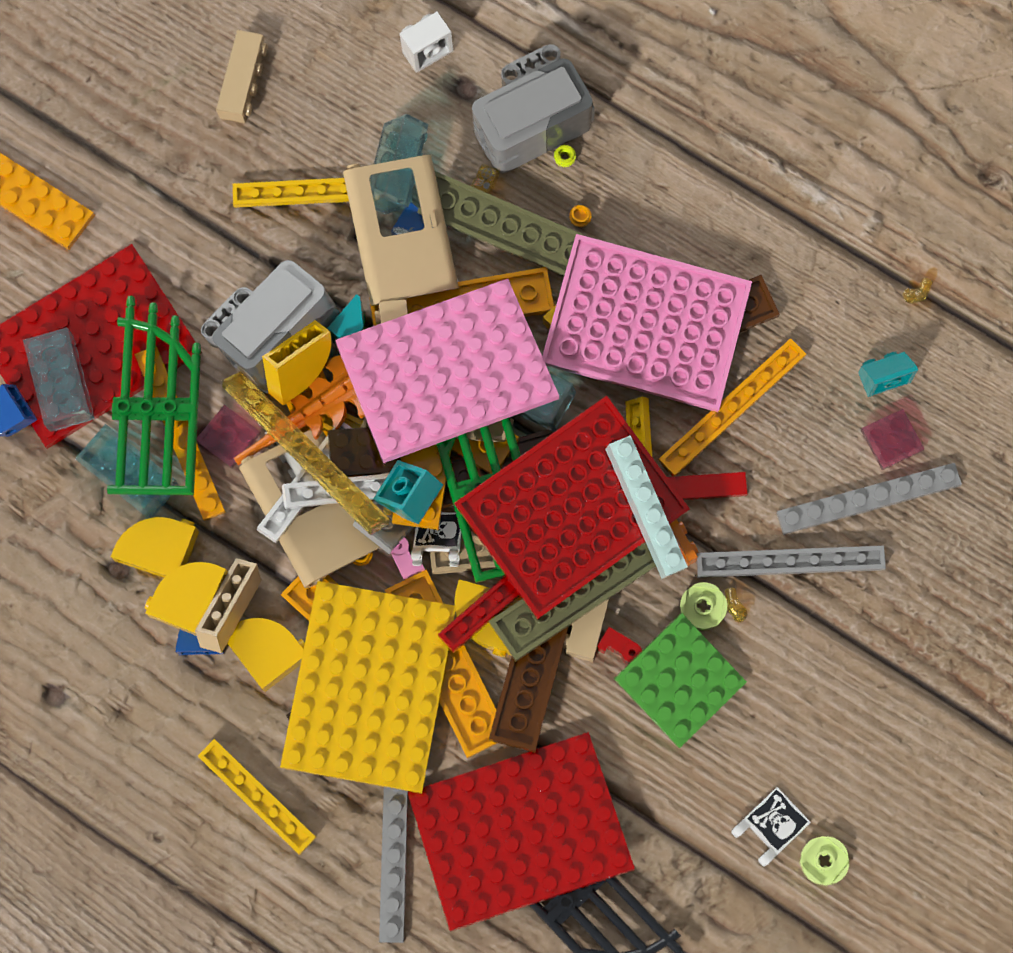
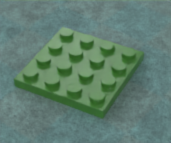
[613,613,746,748]

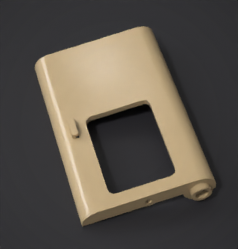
[343,155,459,306]
[239,429,381,589]

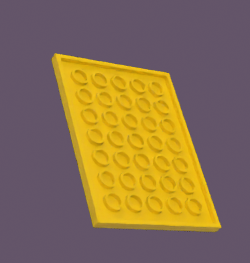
[280,581,456,794]

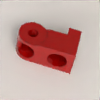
[596,627,642,664]

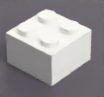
[399,12,453,73]

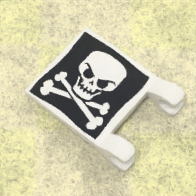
[411,513,462,567]
[731,787,811,867]

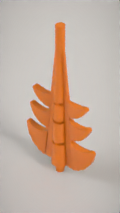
[234,355,365,465]

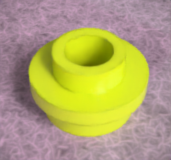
[554,145,576,167]

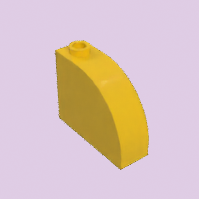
[262,320,331,405]
[111,517,199,578]
[145,562,228,636]
[455,579,522,657]
[227,618,305,692]

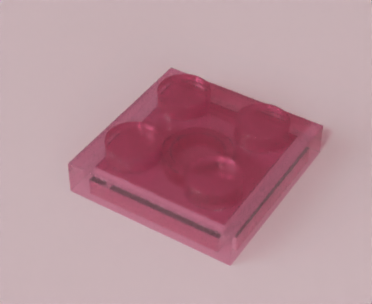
[197,405,261,469]
[861,409,924,470]

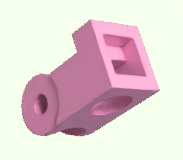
[391,538,425,580]

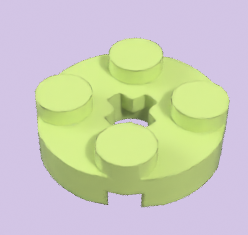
[680,582,727,630]
[800,836,849,886]

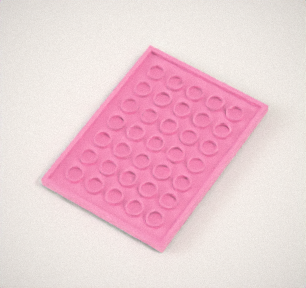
[542,234,752,412]
[335,279,559,463]

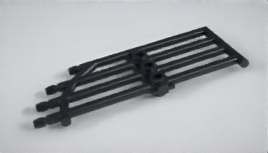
[529,877,687,953]

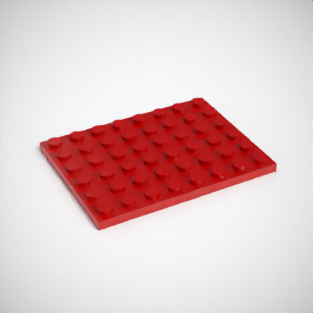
[0,244,202,449]
[454,396,690,619]
[407,732,635,932]

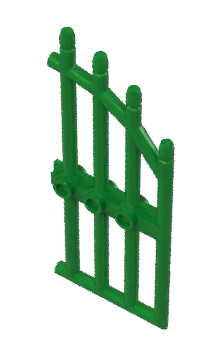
[107,296,201,495]
[436,417,521,583]

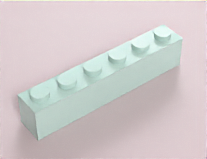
[606,435,688,579]

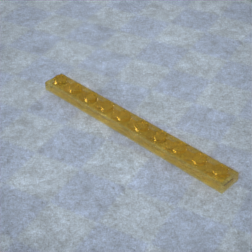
[222,371,390,535]

